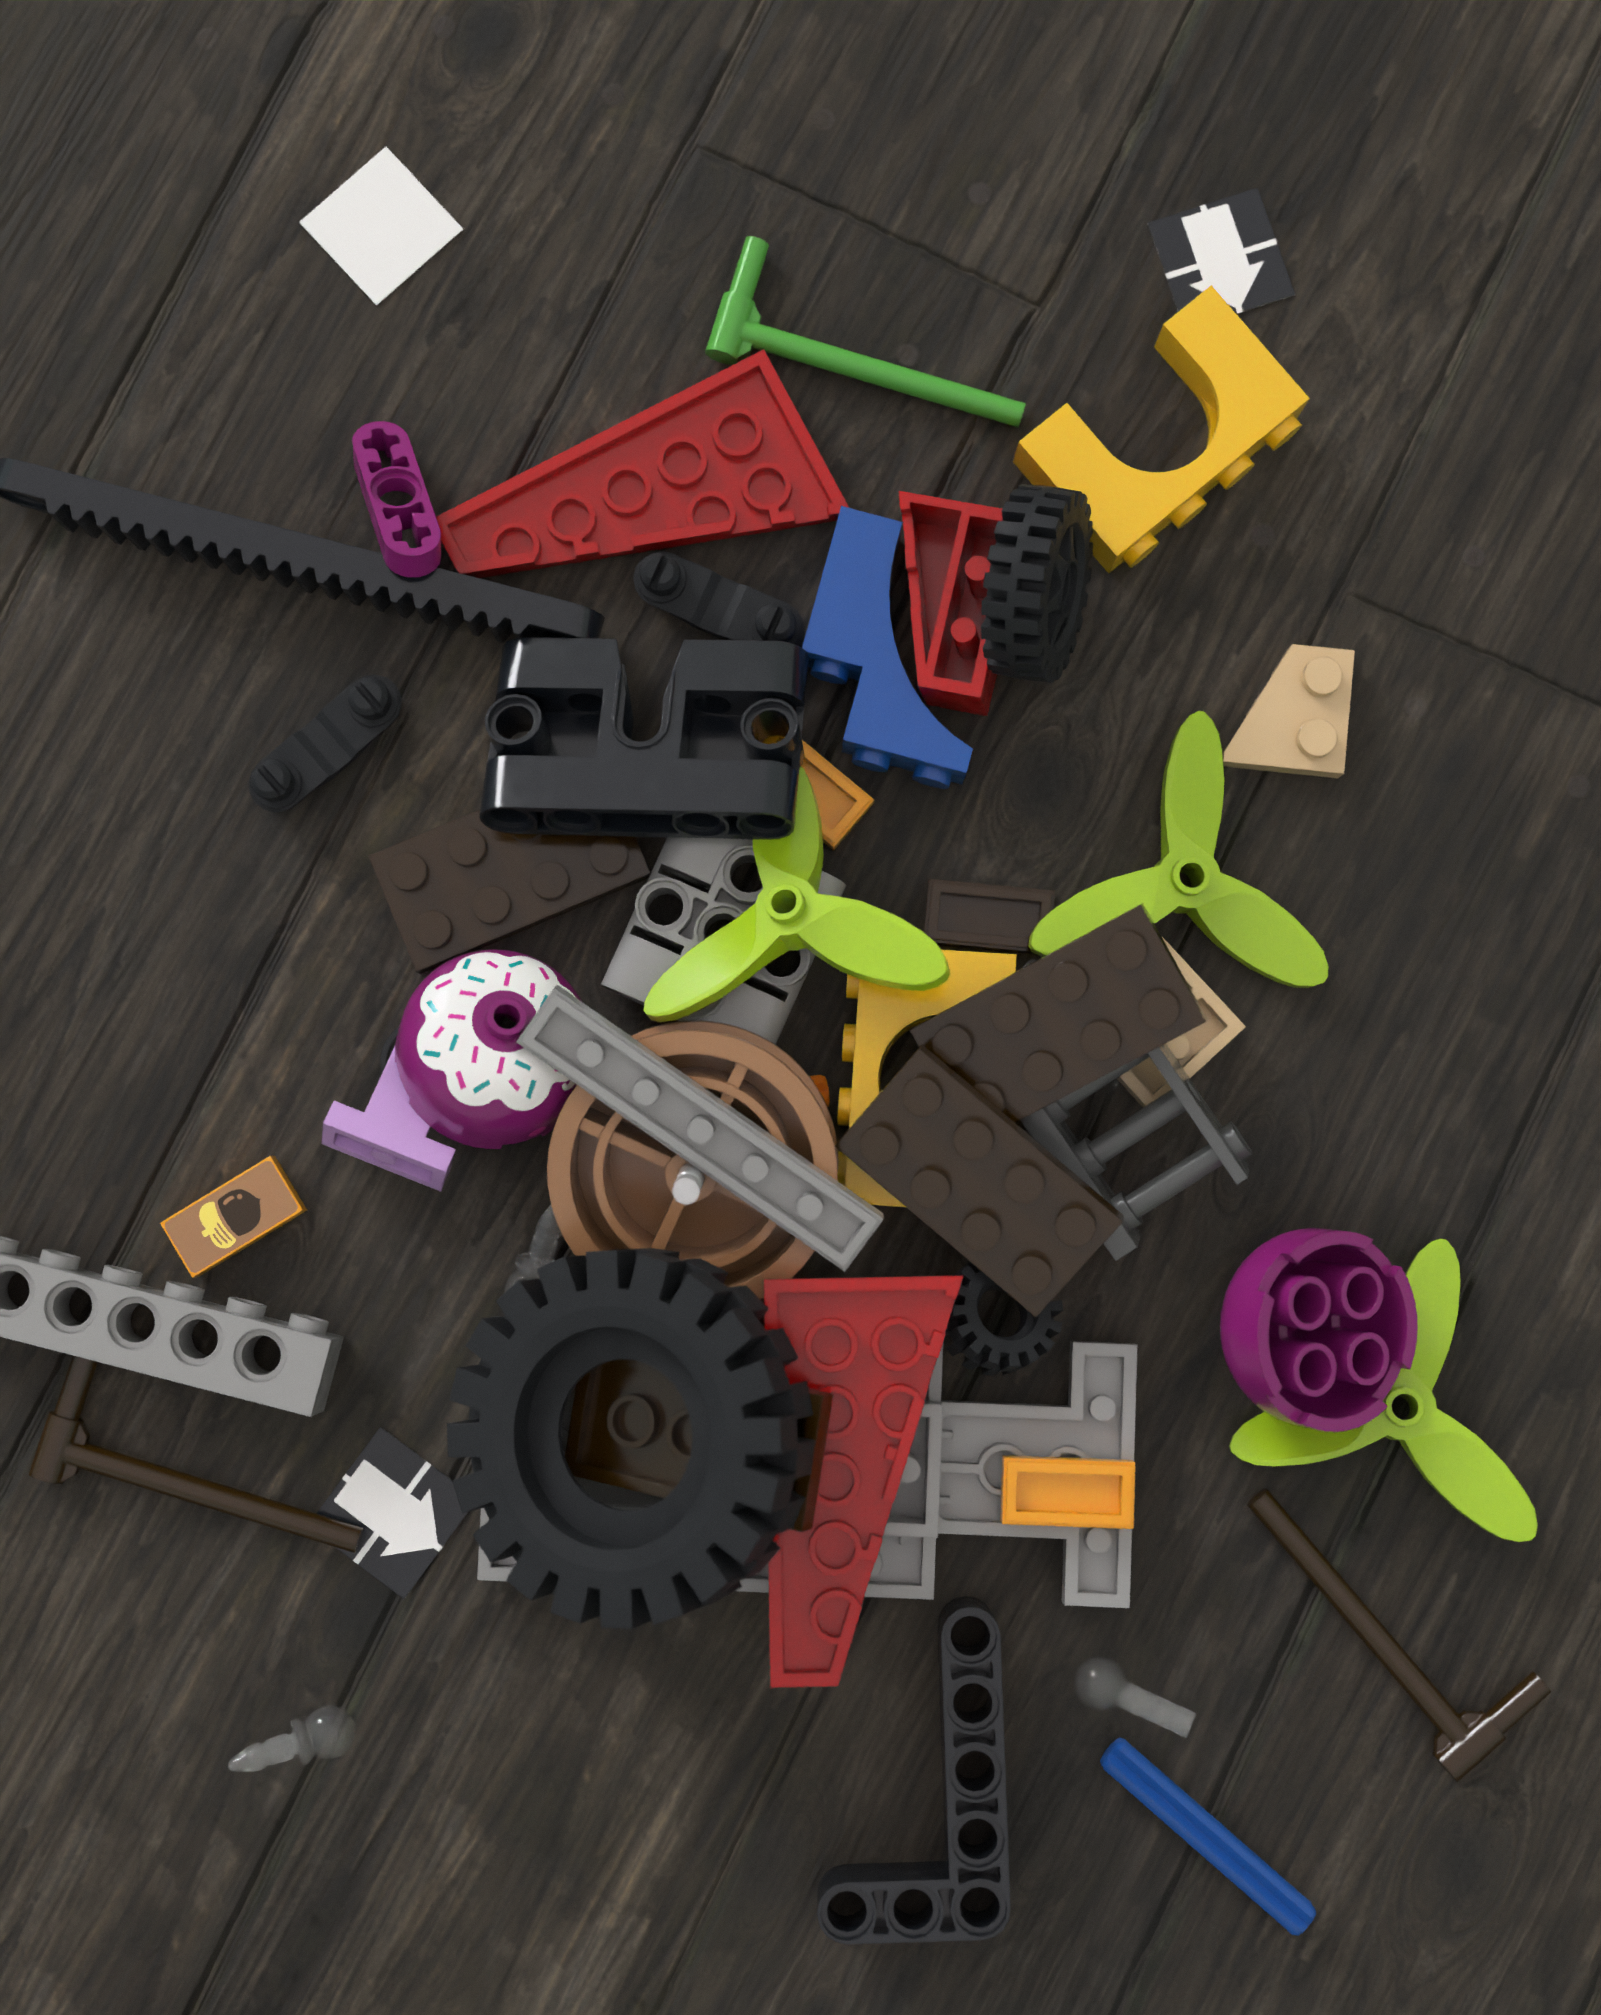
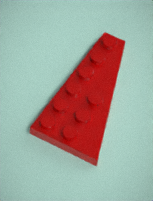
[436,349,849,578]
[764,1275,963,1688]

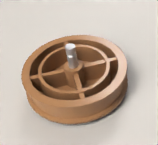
[547,1020,838,1300]

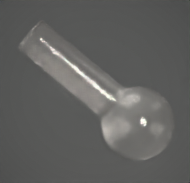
[1074,1657,1197,1738]

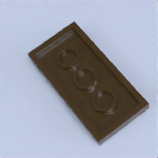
[368,809,651,974]
[910,903,1207,1122]
[835,1044,1124,1317]
[565,1359,833,1532]

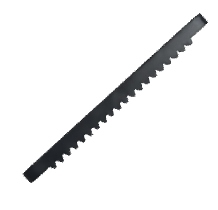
[0,458,605,643]

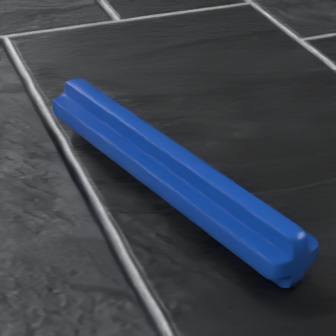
[1100,1738,1316,1936]

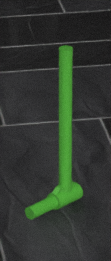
[705,236,1026,428]

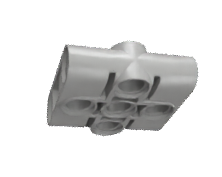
[601,837,846,1045]

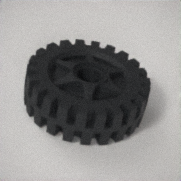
[981,484,1093,683]

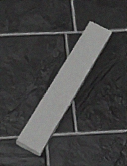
[517,985,884,1271]

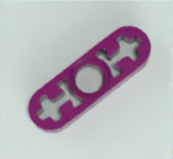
[352,421,441,577]

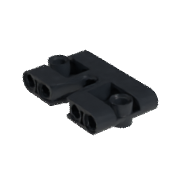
[479,637,808,840]

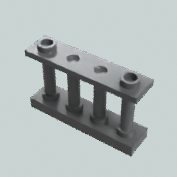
[1020,1043,1252,1261]

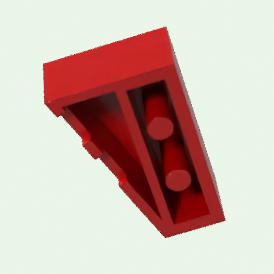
[899,491,1002,716]

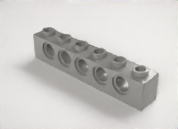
[0,1236,344,1417]

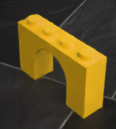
[1013,285,1310,574]
[837,950,1017,1208]

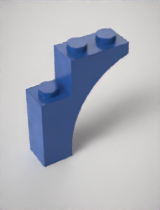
[802,506,973,789]

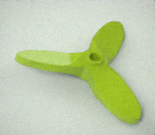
[1028,711,1329,988]
[643,766,950,1022]
[1229,1239,1538,1542]

